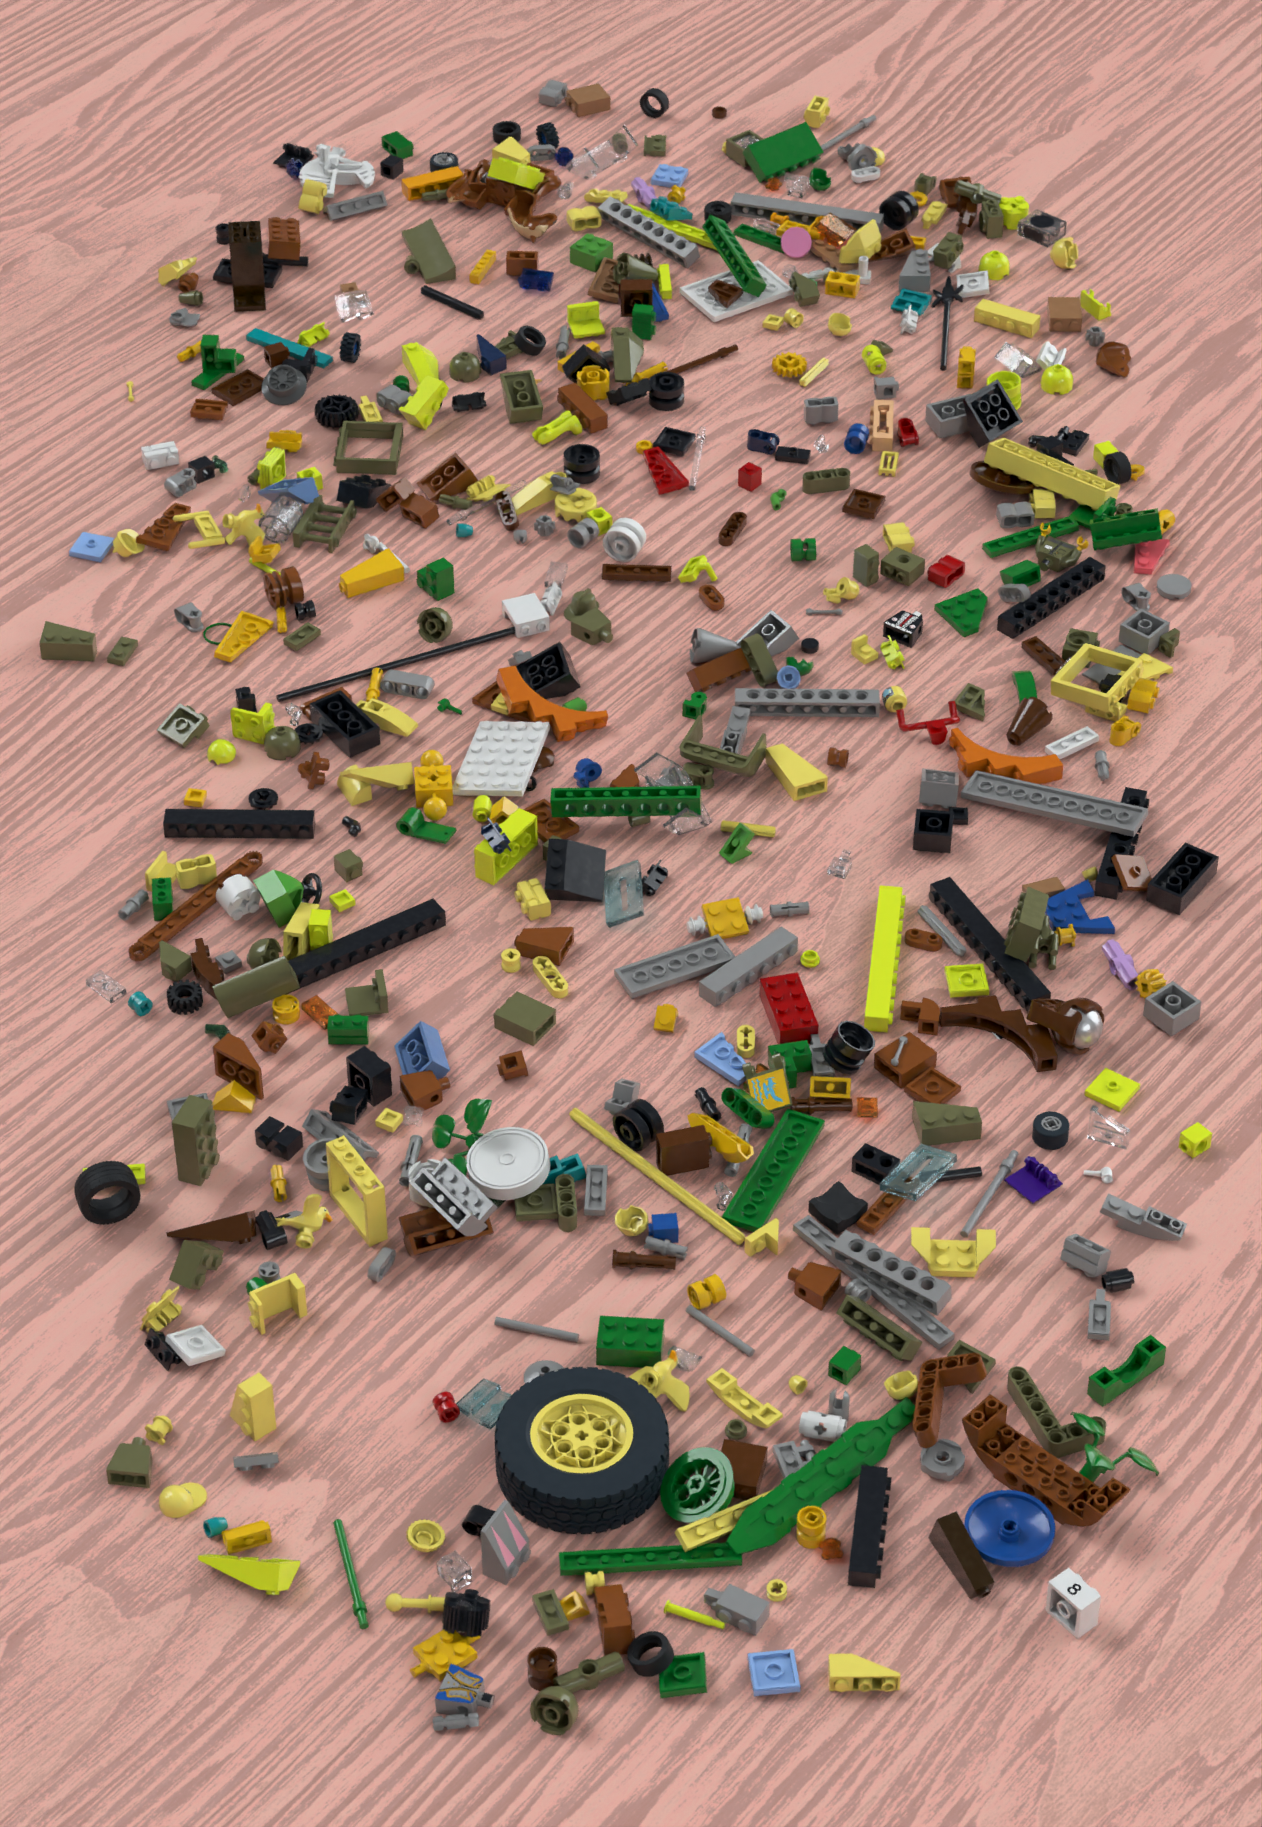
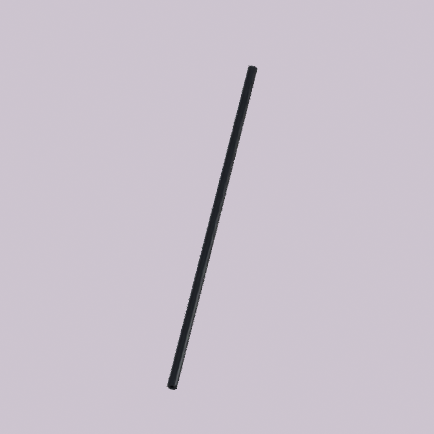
[276,627,515,702]

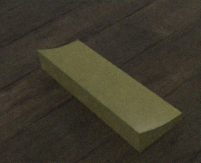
[402,218,456,284]

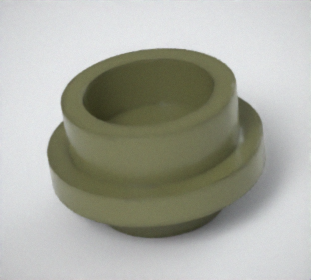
[725,1419,747,1440]

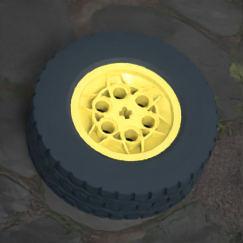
[494,1367,669,1534]

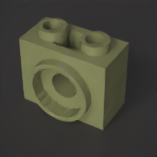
[979,200,1004,239]
[880,547,925,586]
[1062,628,1100,668]

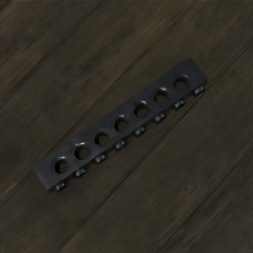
[997,557,1106,639]
[1094,787,1150,900]

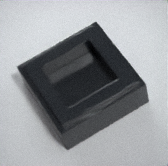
[949,807,968,825]

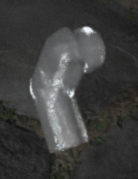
[814,435,829,453]
[285,702,302,726]
[714,1182,733,1211]

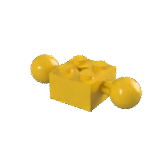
[414,750,453,821]

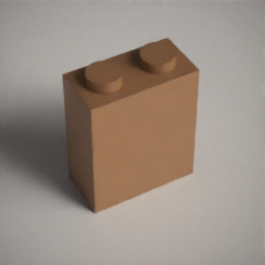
[565,83,611,117]
[1047,297,1082,332]

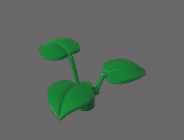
[432,1099,492,1176]
[1070,1412,1159,1483]

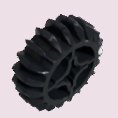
[314,394,359,429]

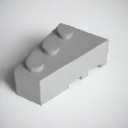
[898,249,931,292]

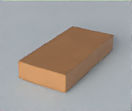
[1022,877,1065,897]

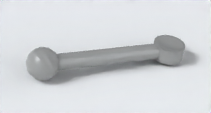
[806,609,843,616]
[891,1036,907,1066]

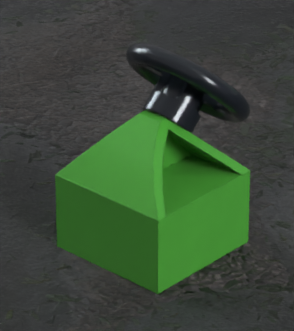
[253,869,322,928]

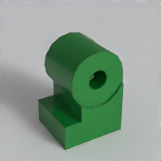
[682,692,707,720]

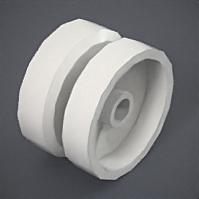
[603,518,646,562]

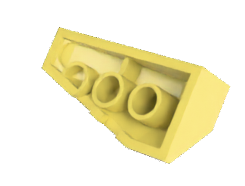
[498,471,559,515]

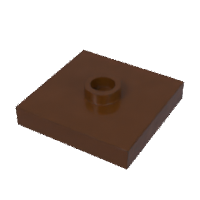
[842,489,886,519]

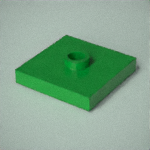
[659,1652,707,1698]

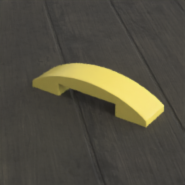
[706,1368,783,1428]

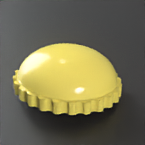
[406,1519,445,1552]

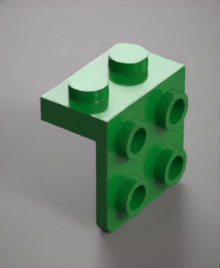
[1070,497,1117,530]

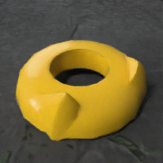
[910,191,928,206]
[1131,464,1145,481]

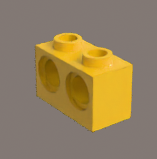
[825,271,860,299]

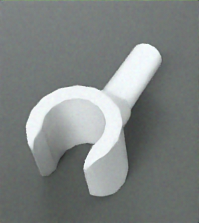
[1084,1167,1113,1183]

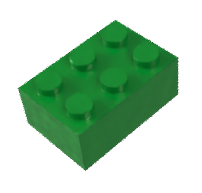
[596,1316,664,1368]

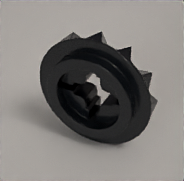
[295,723,323,745]
[248,788,278,810]

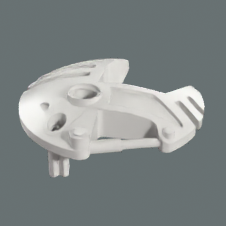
[299,145,375,198]

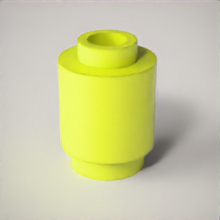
[473,795,492,822]

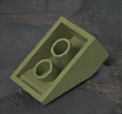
[500,370,543,424]

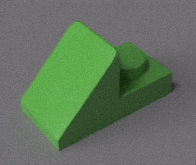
[719,823,755,864]

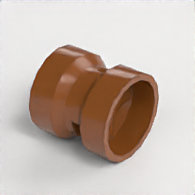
[827,747,849,768]

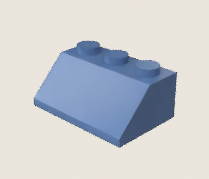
[258,477,319,506]
[394,1021,450,1079]

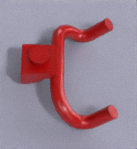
[896,701,960,745]

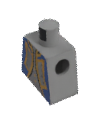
[435,1664,494,1716]

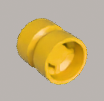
[687,1274,726,1310]
[796,1506,826,1549]

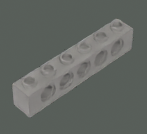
[831,1230,952,1315]

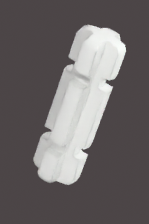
[802,267,832,280]

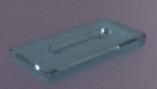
[604,860,644,928]
[880,1144,957,1201]

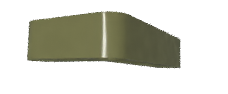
[1007,1366,1106,1458]

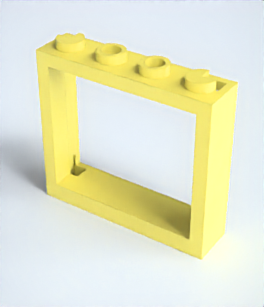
[1051,643,1144,713]
[326,1136,388,1247]

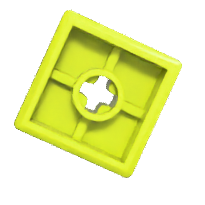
[257,447,286,489]

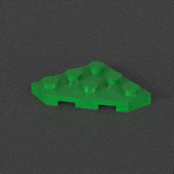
[934,588,988,637]

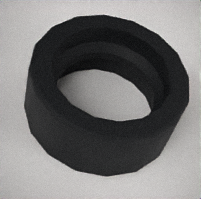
[640,88,669,118]
[493,121,521,144]
[514,326,546,356]
[1103,451,1132,485]
[627,1631,674,1677]

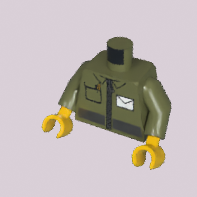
[1035,523,1089,572]

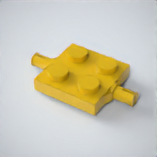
[410,1629,480,1681]

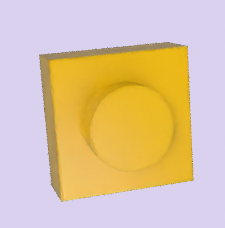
[184,788,207,808]

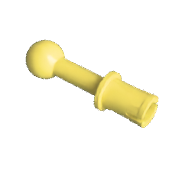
[385,1593,445,1613]

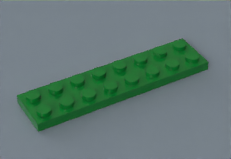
[722,1108,825,1232]

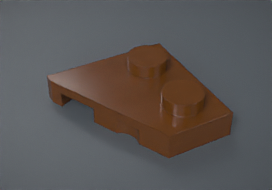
[708,280,743,308]

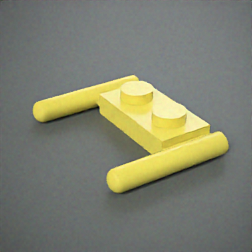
[173,511,225,549]

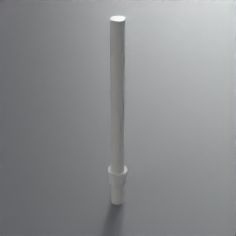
[821,115,876,151]
[960,1150,1019,1238]

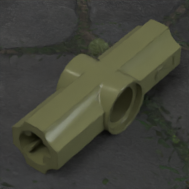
[954,180,1001,204]
[553,1652,625,1693]

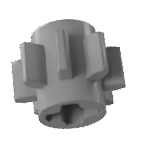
[1085,326,1105,347]
[534,515,555,537]

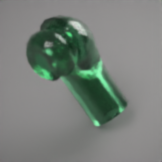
[212,455,228,473]
[205,1024,231,1040]

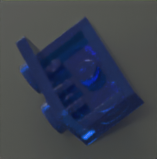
[518,268,554,291]

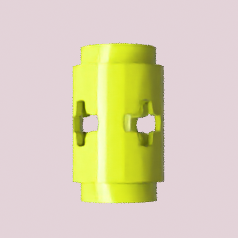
[862,345,887,375]

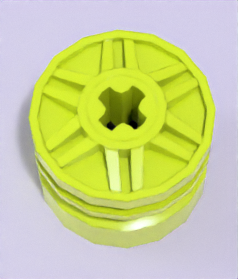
[987,371,1022,410]

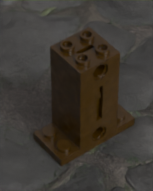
[228,221,266,312]

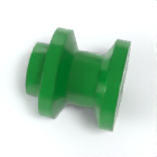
[393,375,410,392]

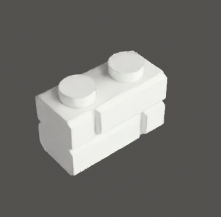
[141,441,179,470]

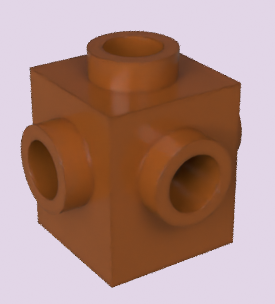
[251,1021,288,1054]

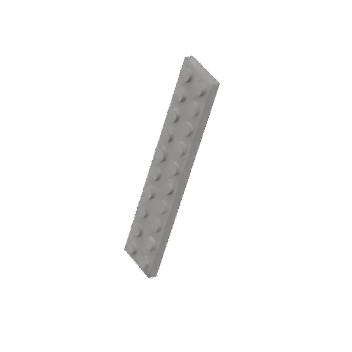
[961,770,1148,837]

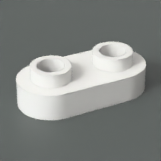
[851,166,880,183]

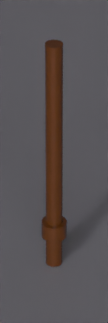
[666,344,738,374]

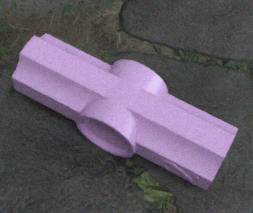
[631,177,657,209]
[1102,939,1138,991]

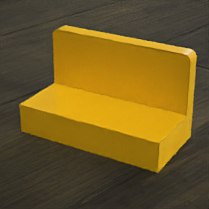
[221,1520,272,1555]

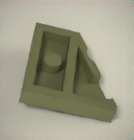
[495,330,522,359]
[955,683,985,721]

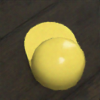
[159,1483,207,1518]

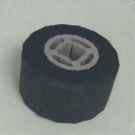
[1032,1111,1070,1150]

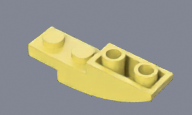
[356,698,418,737]

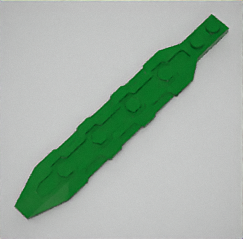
[726,1397,915,1556]

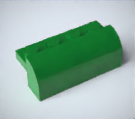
[1090,508,1162,550]

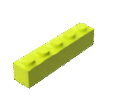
[657,264,672,299]

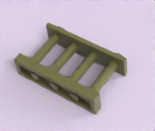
[293,495,357,553]

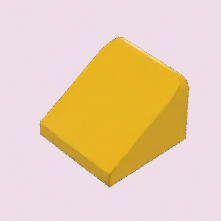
[559,1590,590,1621]

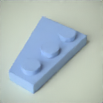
[694,1032,746,1086]

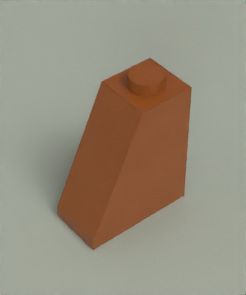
[514,927,574,966]

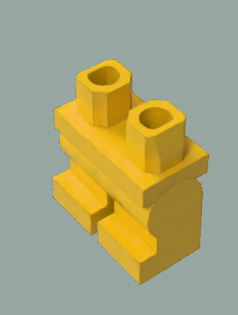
[957,346,976,389]

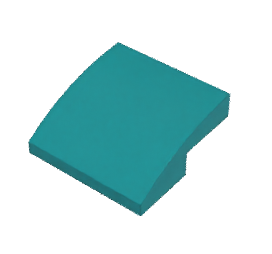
[891,288,932,316]

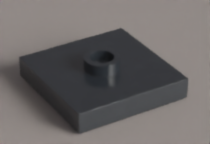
[653,427,696,456]

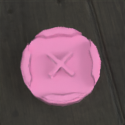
[781,227,812,258]

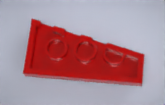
[643,447,689,495]

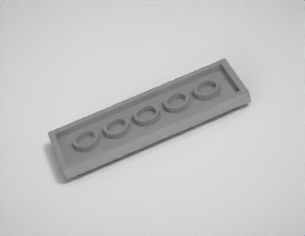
[614,934,735,999]

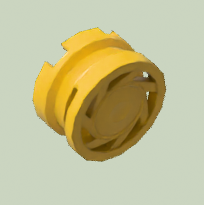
[272,995,300,1025]

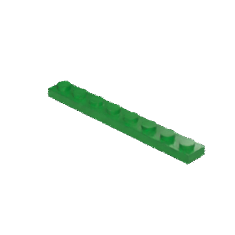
[559,1543,742,1576]

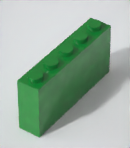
[742,122,824,183]

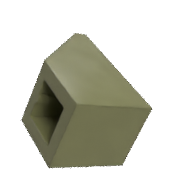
[789,272,820,307]

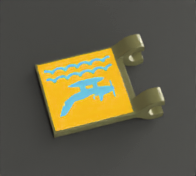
[742,1053,793,1112]

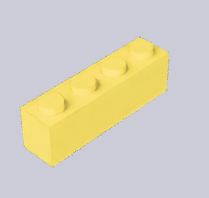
[974,299,1040,338]

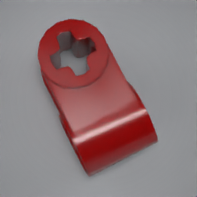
[897,418,919,447]

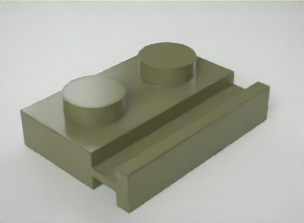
[644,135,666,156]

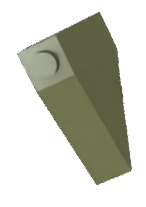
[611,327,644,383]

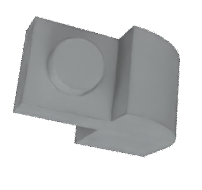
[604,1078,641,1115]

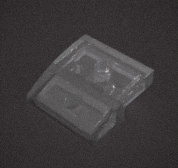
[334,290,374,323]

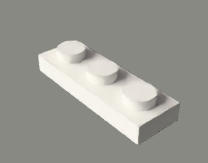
[1045,726,1099,759]

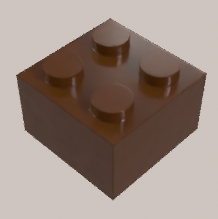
[620,279,653,317]

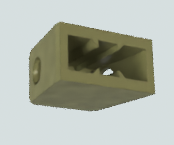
[571,607,613,645]
[106,1437,152,1488]

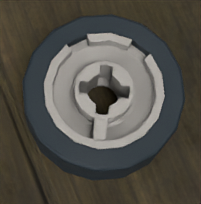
[430,152,459,172]

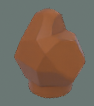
[178,272,198,293]

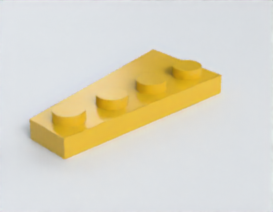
[214,611,274,663]

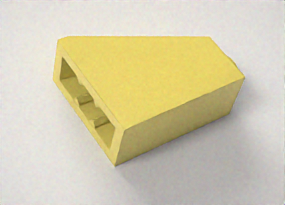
[492,137,531,165]

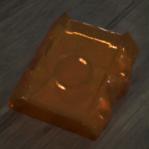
[815,212,857,247]

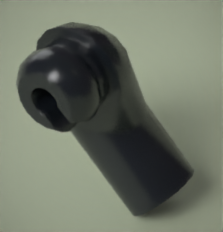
[1028,435,1047,447]

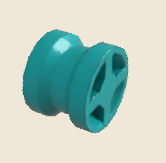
[128,991,153,1016]

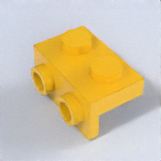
[248,536,281,564]

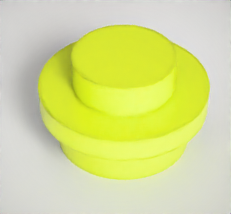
[800,950,820,968]

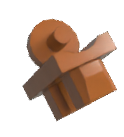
[297,752,330,789]

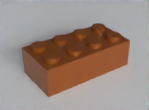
[267,217,301,260]

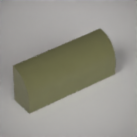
[212,956,300,1018]

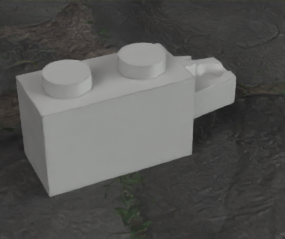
[704,1584,770,1636]

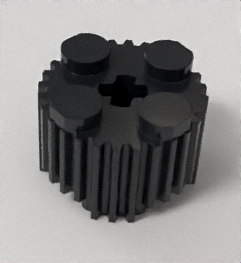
[442,1589,491,1638]

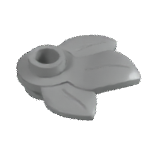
[169,308,200,327]

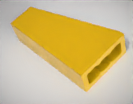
[339,548,404,598]

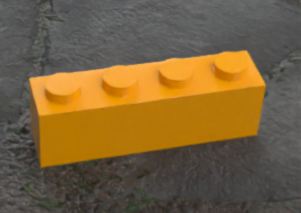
[401,166,464,201]

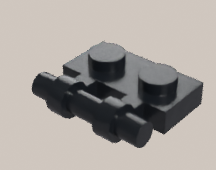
[1055,426,1089,456]

